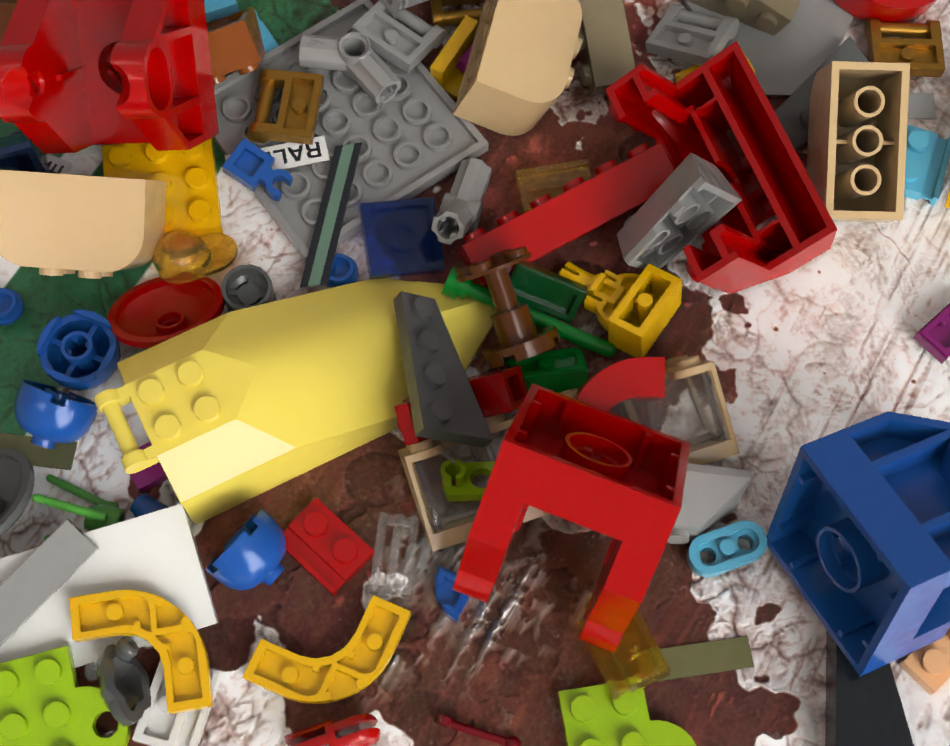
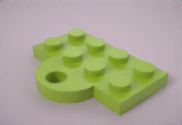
[0,646,131,746]
[557,678,697,746]

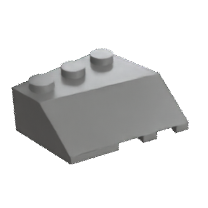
[617,153,742,270]

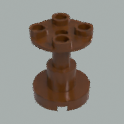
[455,246,561,368]

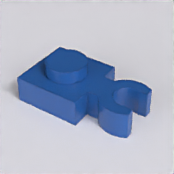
[222,138,293,201]

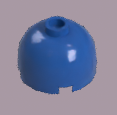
[37,309,121,391]
[14,380,97,449]
[205,507,286,591]

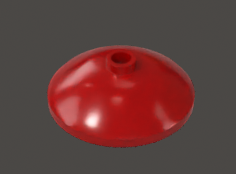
[107,273,225,350]

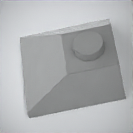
[667,463,752,545]

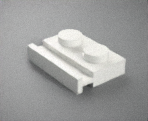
[132,659,222,746]

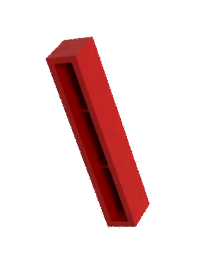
[458,143,675,287]

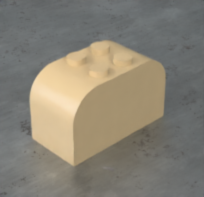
[453,0,582,136]
[807,61,910,223]
[0,170,166,279]

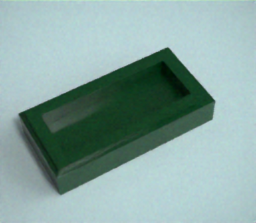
[509,260,588,323]

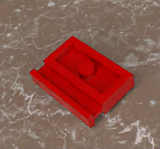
[283,498,375,597]

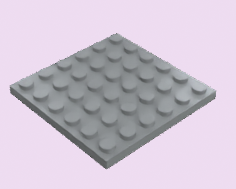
[212,0,489,262]

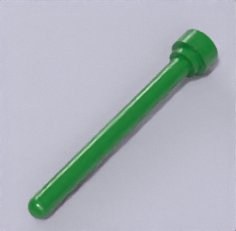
[441,266,617,358]

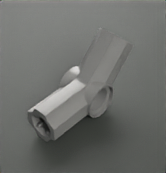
[299,32,401,104]
[431,157,492,245]

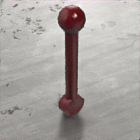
[434,714,521,746]

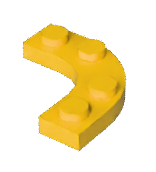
[69,590,214,714]
[242,595,411,704]

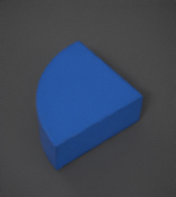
[435,565,470,623]

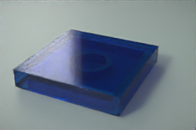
[359,197,445,280]

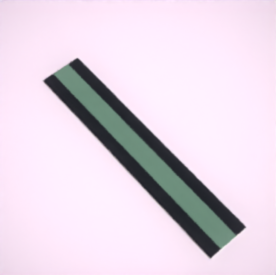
[300,142,362,288]

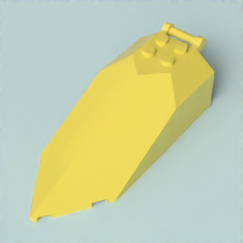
[94,277,497,525]

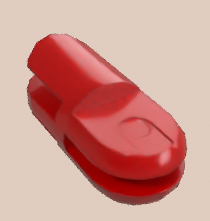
[284,713,381,746]

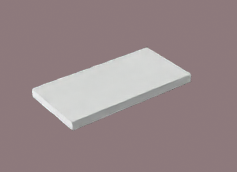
[0,504,219,668]

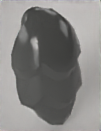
[96,638,151,726]

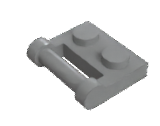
[351,0,446,74]
[645,3,739,66]

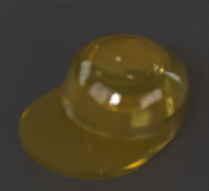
[152,229,238,284]

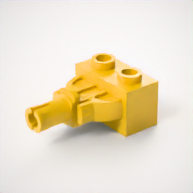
[559,262,682,357]

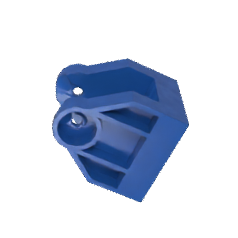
[766,411,950,677]

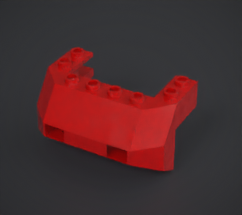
[605,41,837,294]

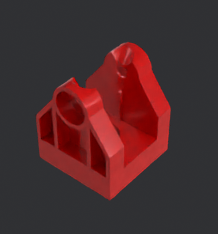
[0,0,219,154]
[452,383,690,653]

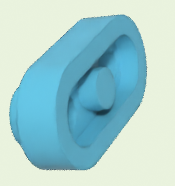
[686,520,767,578]

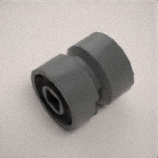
[221,264,277,312]

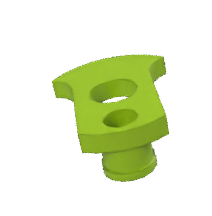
[440,459,495,502]

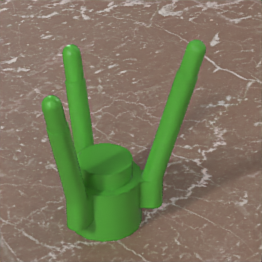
[32,474,125,541]

